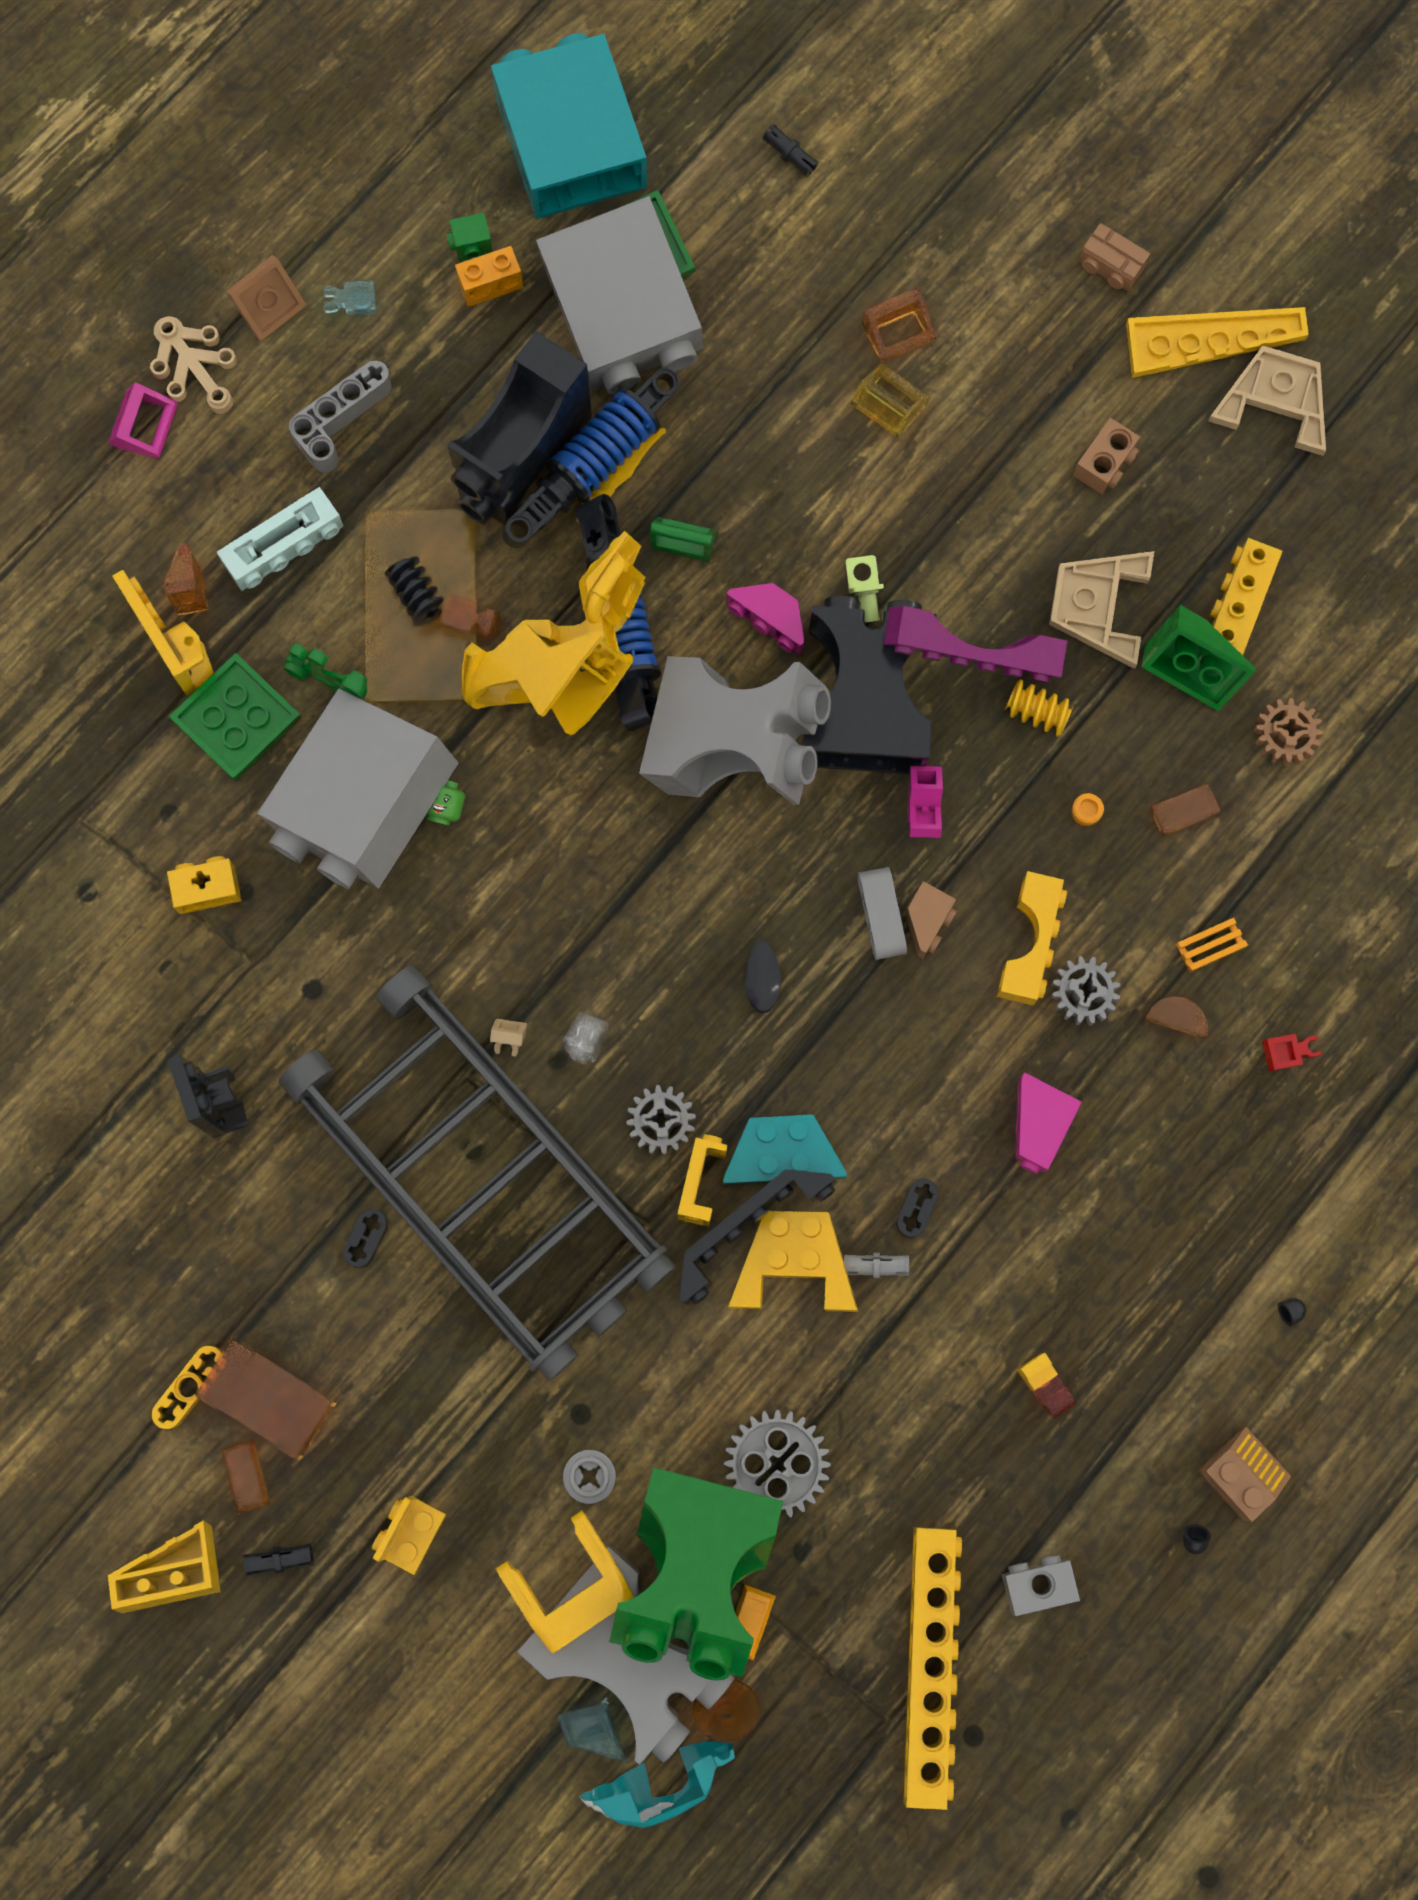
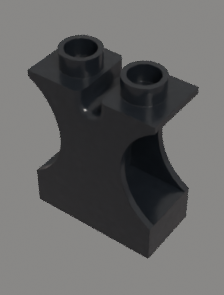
[448,331,592,525]
[802,596,937,774]

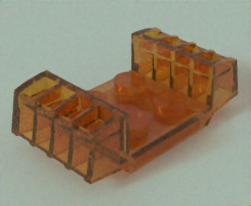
[195,1337,336,1460]

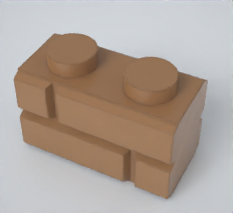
[1078,223,1151,292]

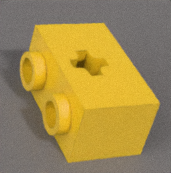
[167,856,242,914]

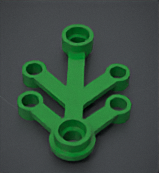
[283,643,368,700]

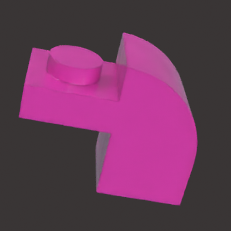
[907,766,943,838]

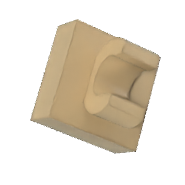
[490,1019,527,1057]

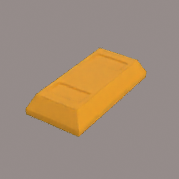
[735,1585,776,1661]

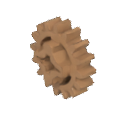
[1253,698,1324,766]

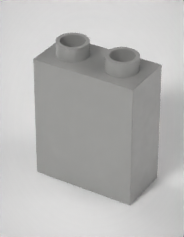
[536,196,704,395]
[257,689,458,889]

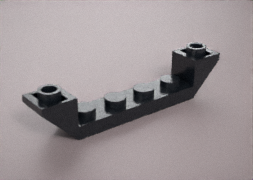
[679,1169,838,1305]

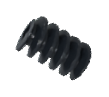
[385,556,444,626]

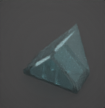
[557,1697,628,1763]

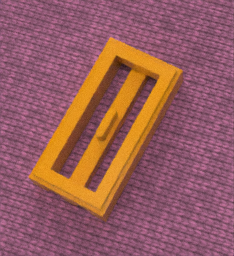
[1176,918,1248,972]

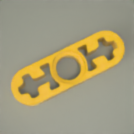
[152,1346,226,1429]

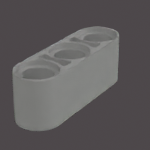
[857,867,907,960]

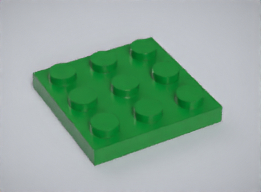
[169,653,302,782]

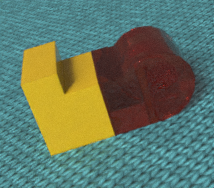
[1017,1353,1076,1419]

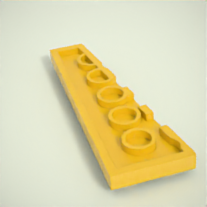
[1126,307,1309,378]

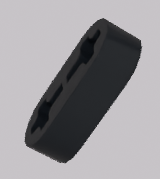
[896,1179,938,1238]
[343,1209,388,1268]

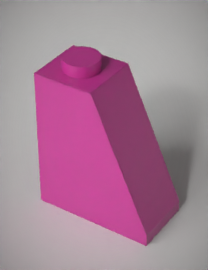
[1015,1072,1082,1174]

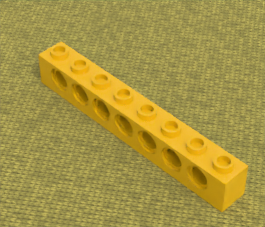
[903,1527,962,1810]

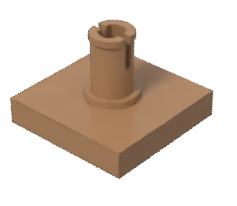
[226,255,307,341]

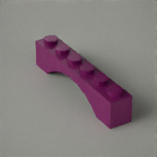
[884,606,1067,683]

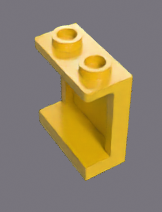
[677,1134,727,1227]

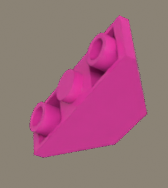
[726,583,804,656]

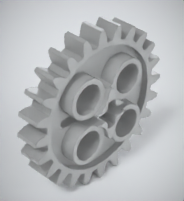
[724,1410,831,1517]

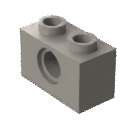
[1001,1555,1080,1616]

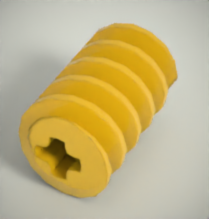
[1004,679,1074,737]

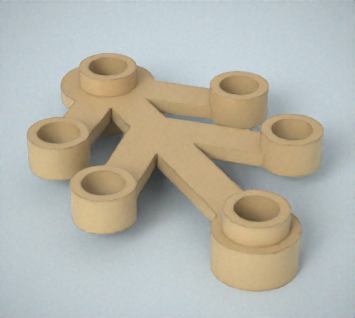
[150,316,237,414]

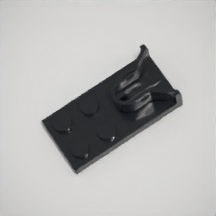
[167,1055,248,1138]

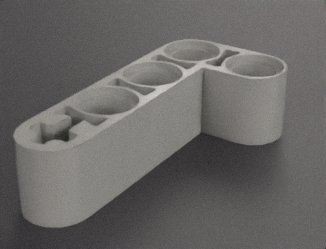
[289,361,392,473]

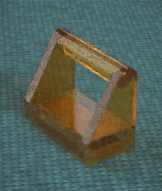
[862,287,936,362]
[164,543,209,615]

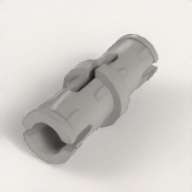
[844,1252,909,1278]

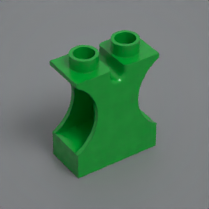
[609,1467,783,1681]

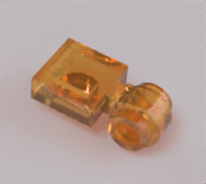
[439,593,501,638]

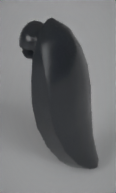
[744,940,781,1013]

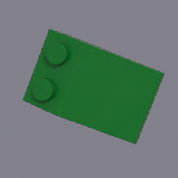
[1142,605,1256,711]

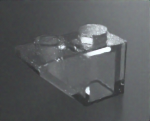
[563,1011,610,1064]

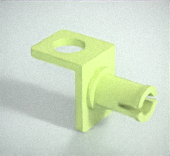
[845,555,884,623]

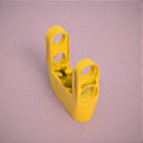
[496,1510,635,1654]

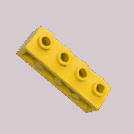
[1210,538,1282,655]

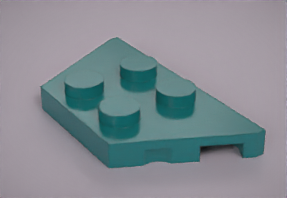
[723,1115,847,1185]

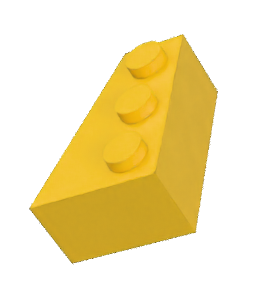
[108,1521,221,1613]

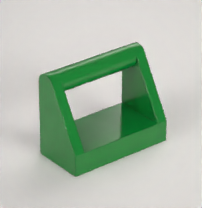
[650,517,717,562]

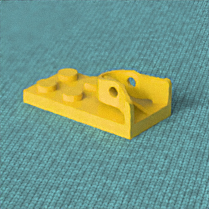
[112,570,214,696]

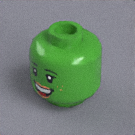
[426,780,466,826]

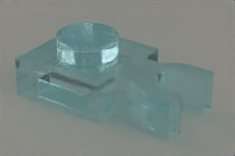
[323,280,376,315]

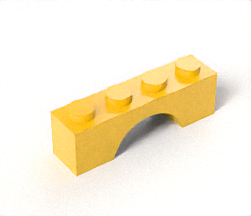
[996,871,1067,1006]

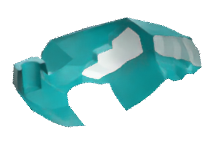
[579,1741,735,1829]

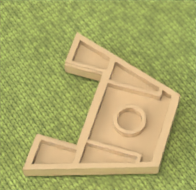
[1208,346,1326,456]
[1049,551,1154,669]

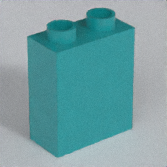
[491,33,647,220]

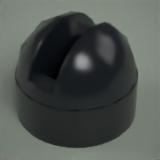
[1278,1298,1307,1326]
[1183,1524,1211,1554]

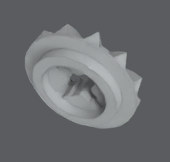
[563,1450,616,1504]

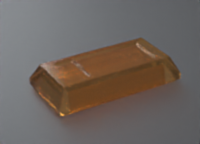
[222,1440,270,1514]

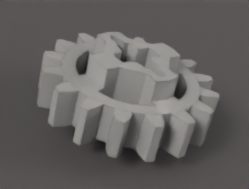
[1051,956,1121,1026]
[626,1085,696,1156]

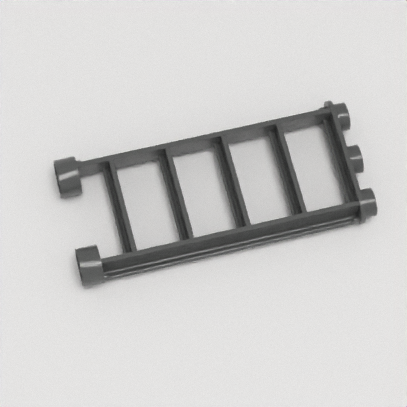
[279,965,676,1382]

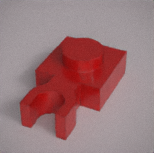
[1262,1034,1322,1072]

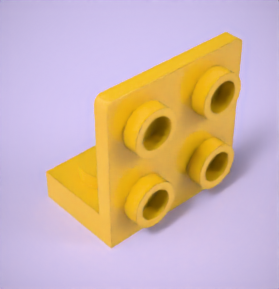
[372,1496,447,1575]

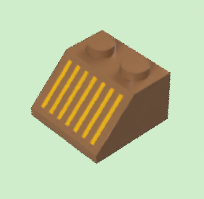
[1198,1427,1291,1522]

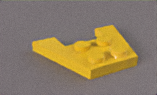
[728,1211,858,1312]

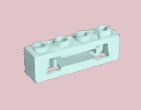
[216,487,344,591]

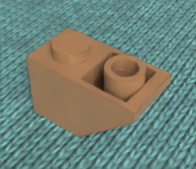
[905,881,957,959]

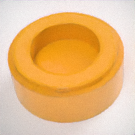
[1071,793,1104,826]

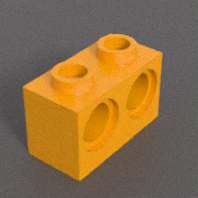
[455,246,523,307]

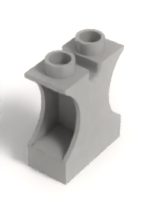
[639,656,831,805]
[517,1544,734,1765]

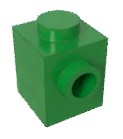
[446,212,493,261]

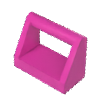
[108,382,178,458]

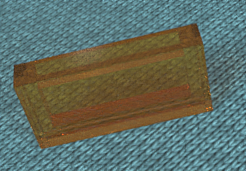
[1150,784,1221,837]

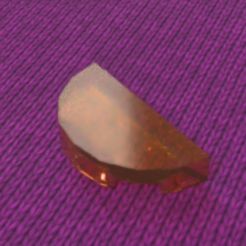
[1144,996,1208,1038]

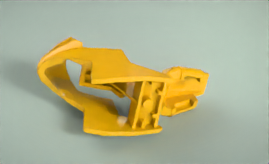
[462,531,646,736]

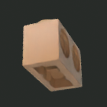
[1073,418,1140,495]

